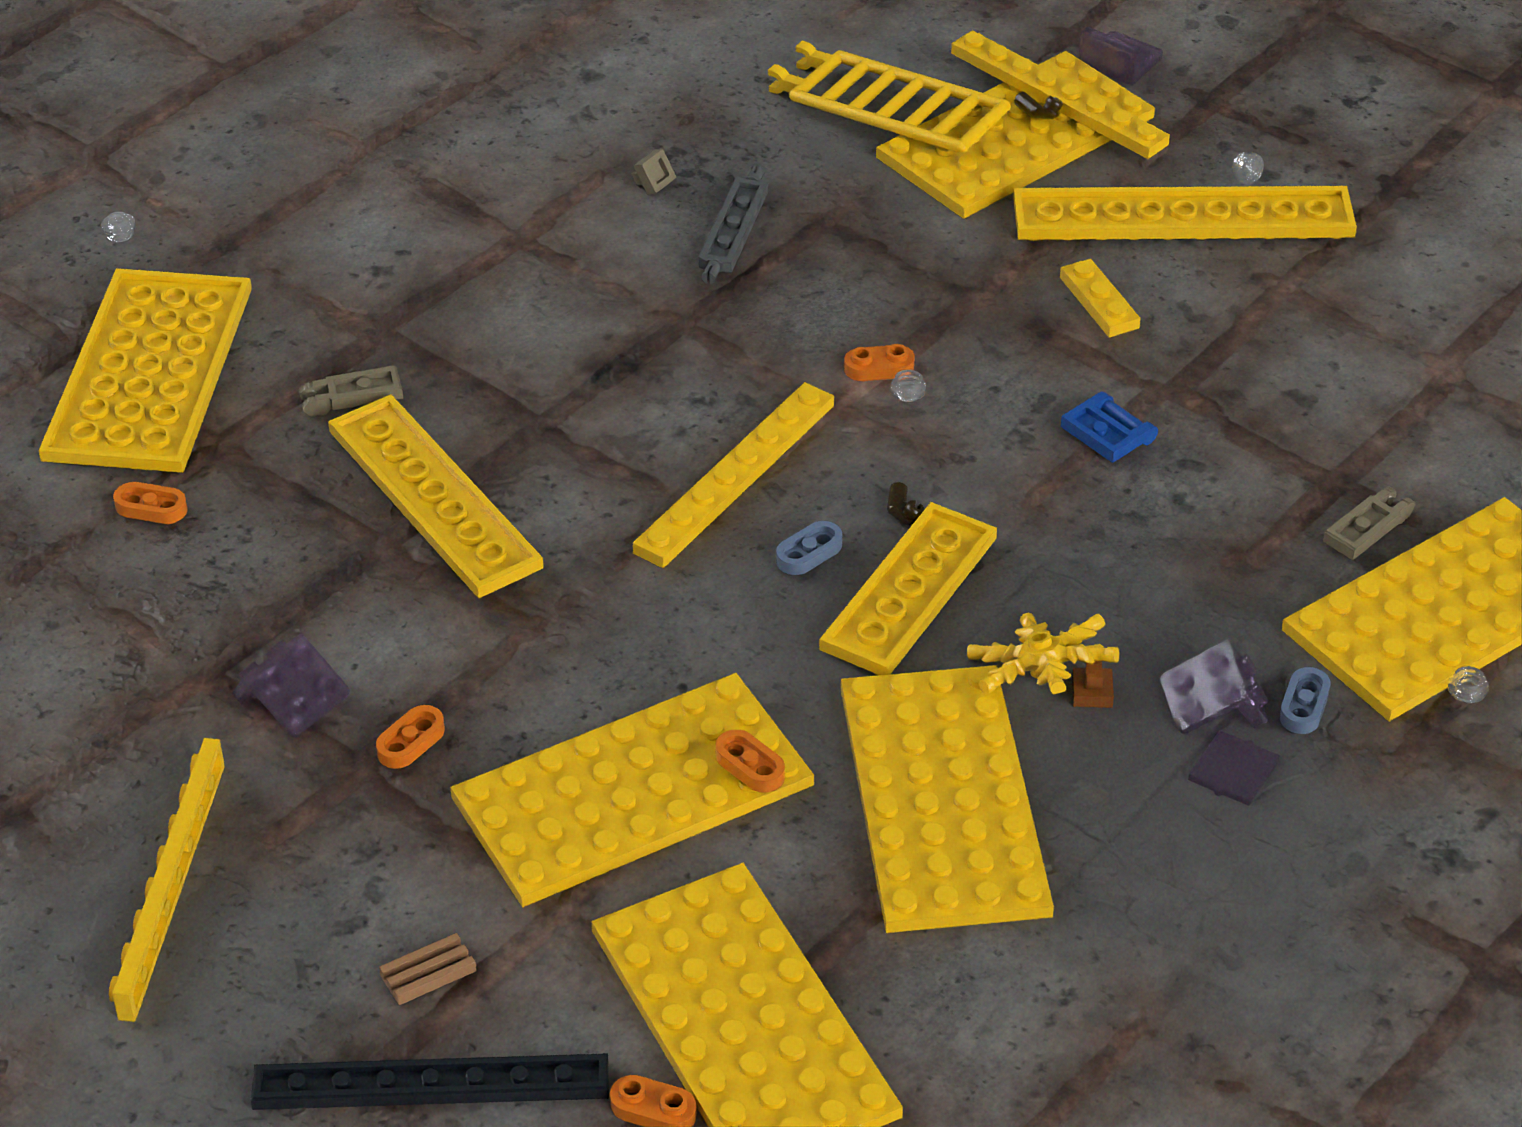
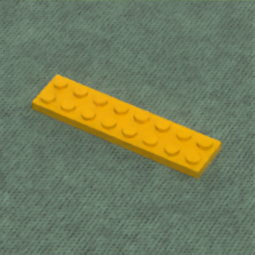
[328,394,544,599]

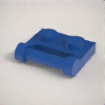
[1060,391,1158,463]

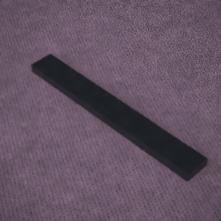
[251,1053,609,1110]

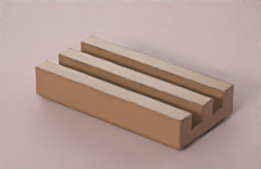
[379,933,477,1005]

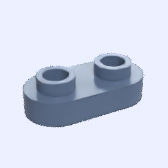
[776,521,842,575]
[1280,667,1331,734]

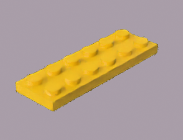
[819,502,997,675]

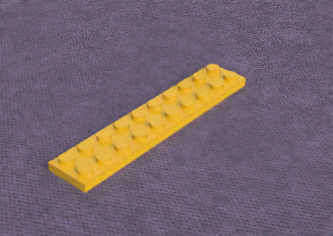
[1013,186,1357,241]

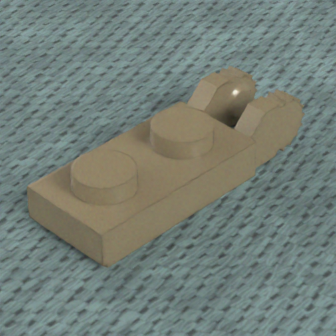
[299,365,403,417]
[1323,486,1416,560]

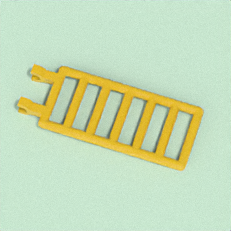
[768,40,1011,153]

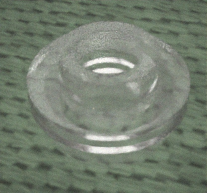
[1232,152,1264,185]
[101,212,136,242]
[891,370,926,402]
[1448,666,1489,703]

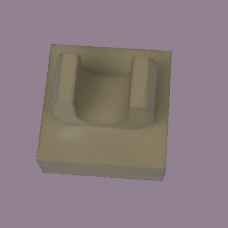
[631,148,677,195]

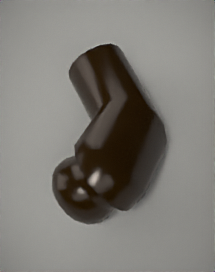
[1014,92,1063,119]
[887,482,924,525]

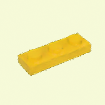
[1060,258,1141,337]

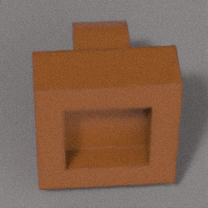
[1072,661,1114,708]

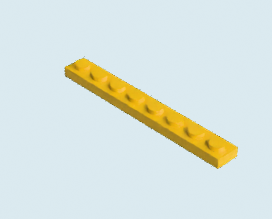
[951,30,1170,159]
[633,382,834,568]
[109,738,225,1022]

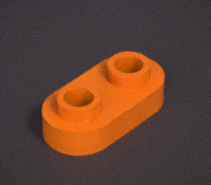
[844,344,915,381]
[113,482,188,524]
[376,705,445,769]
[716,730,785,793]
[610,1075,697,1127]

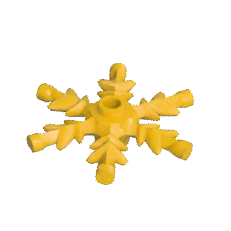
[967,613,1119,695]

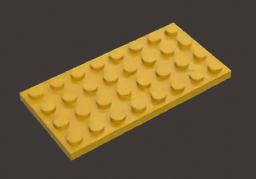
[876,51,1155,219]
[39,268,252,473]
[1282,497,1522,722]
[841,665,1054,933]
[450,673,814,908]
[591,862,903,1127]

